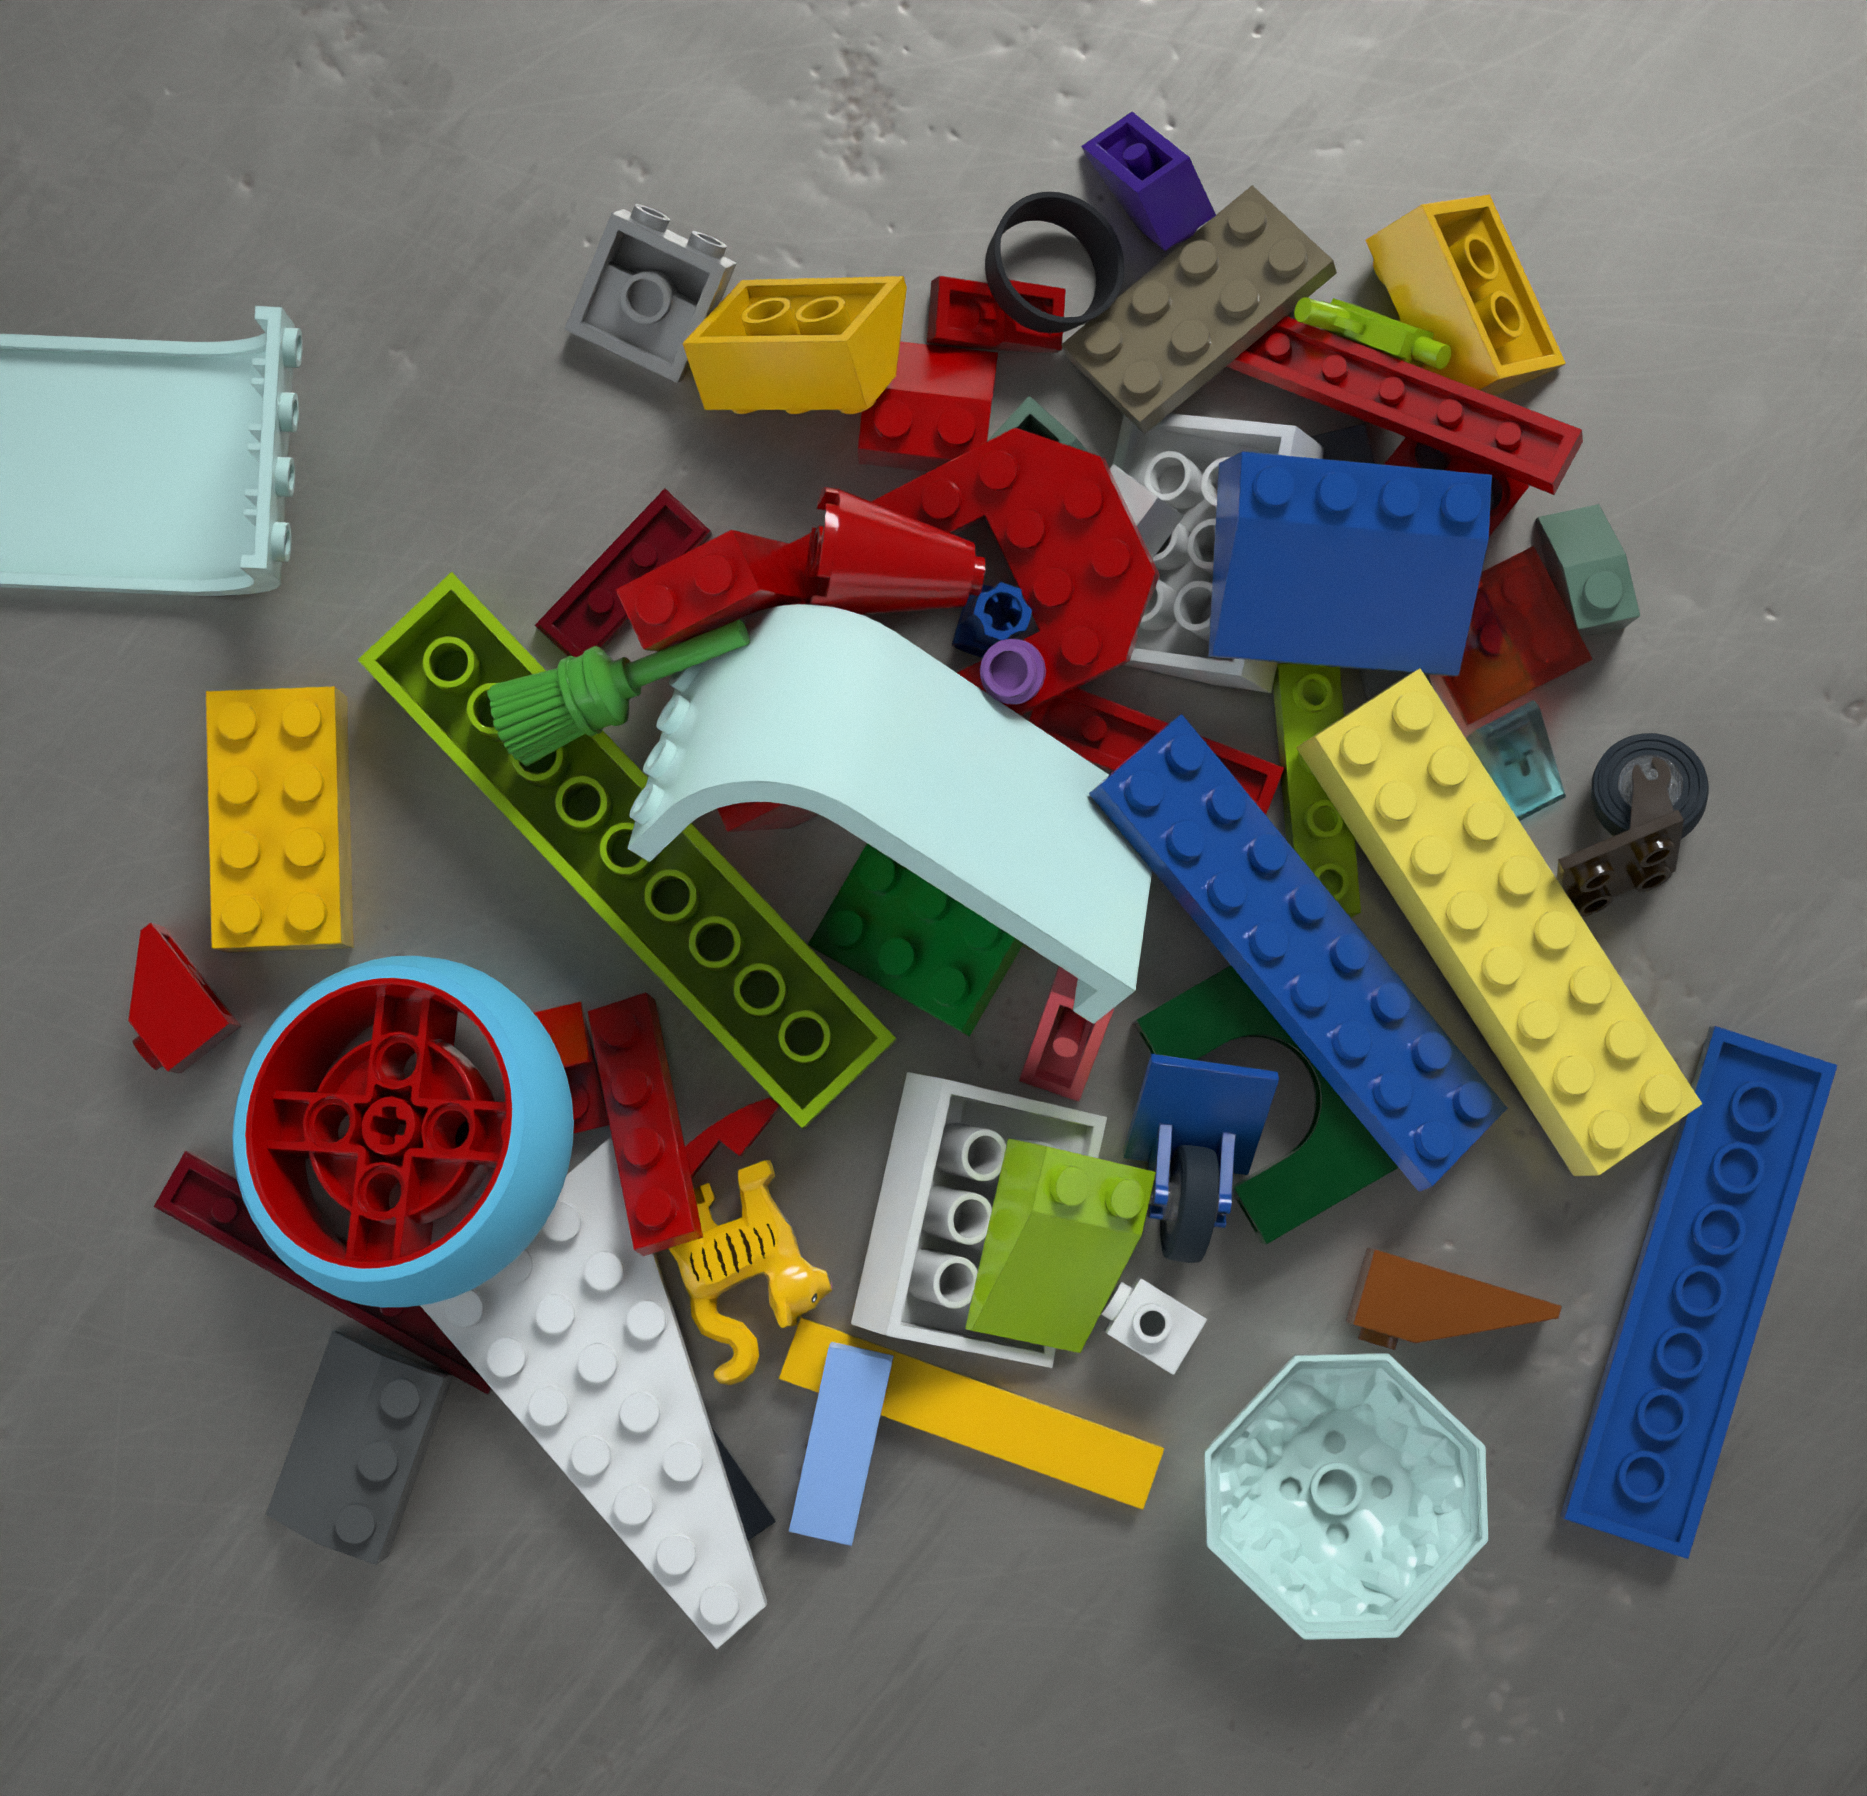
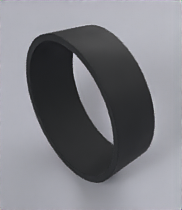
[985,192,1124,333]

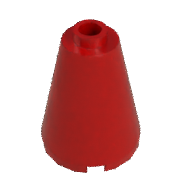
[803,487,985,615]

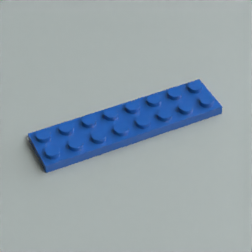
[1089,714,1508,1192]
[1560,1026,1838,1559]

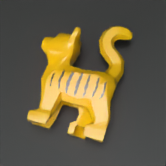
[668,1160,832,1385]

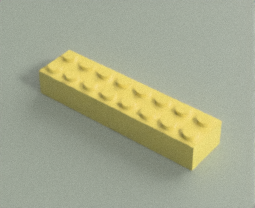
[1296,669,1702,1177]

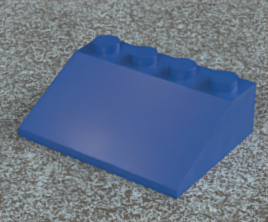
[1208,451,1492,677]

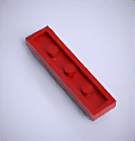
[1029,688,1284,815]
[587,992,703,1256]

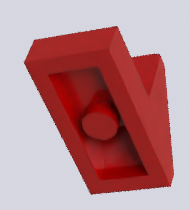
[534,1001,610,1134]

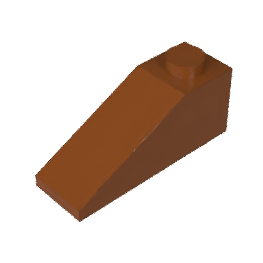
[1346,1248,1562,1350]

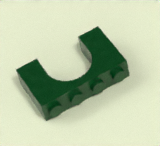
[1132,965,1399,1245]

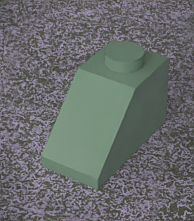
[1536,504,1640,641]

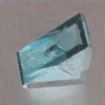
[1466,700,1566,821]

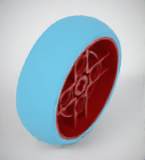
[232,956,574,1307]

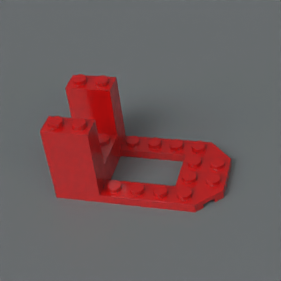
[615,428,1160,832]

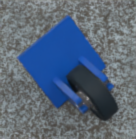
[1123,1054,1279,1263]

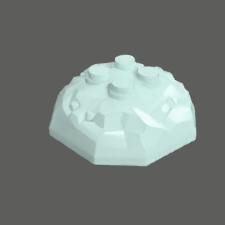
[1204,1353,1489,1640]

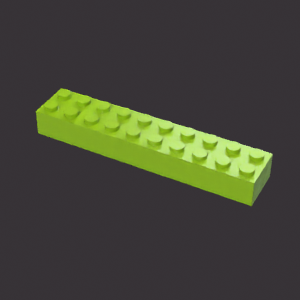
[357,572,897,1129]

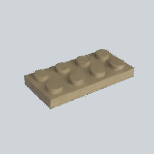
[1061,185,1337,435]

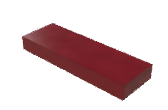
[535,488,712,657]

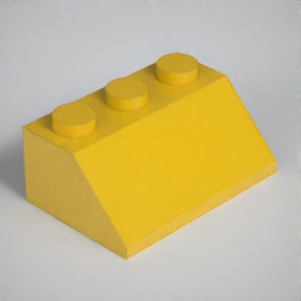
[1365,194,1566,396]
[682,276,907,414]

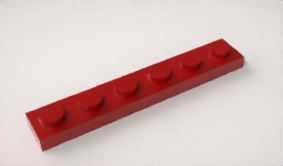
[1226,316,1583,495]

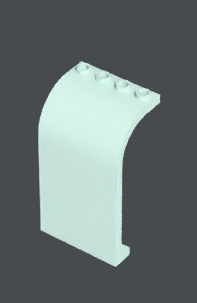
[0,306,303,596]
[627,604,1152,1024]

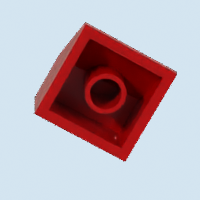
[857,341,998,472]

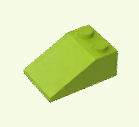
[965,1138,1156,1353]

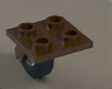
[1556,733,1709,917]

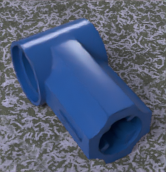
[952,582,1032,658]

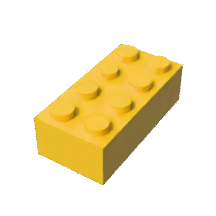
[206,686,354,953]

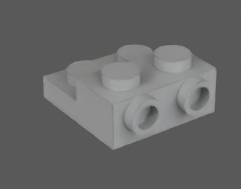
[564,204,737,383]

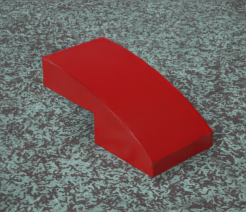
[927,275,1066,353]
[685,1097,781,1179]

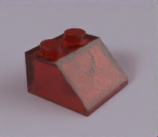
[1441,546,1593,726]

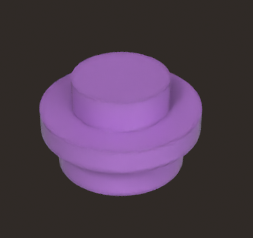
[980,639,1046,704]

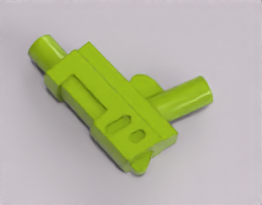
[1294,297,1451,369]

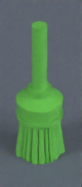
[487,619,750,766]

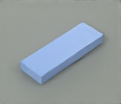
[789,1342,894,1546]

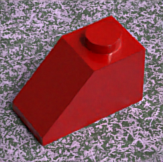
[128,923,241,1073]

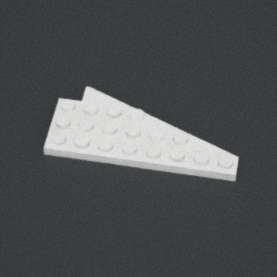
[420,1136,768,1649]

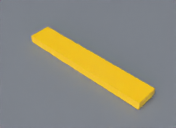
[779,1317,1164,1510]

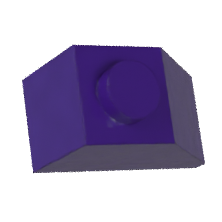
[1081,112,1216,251]

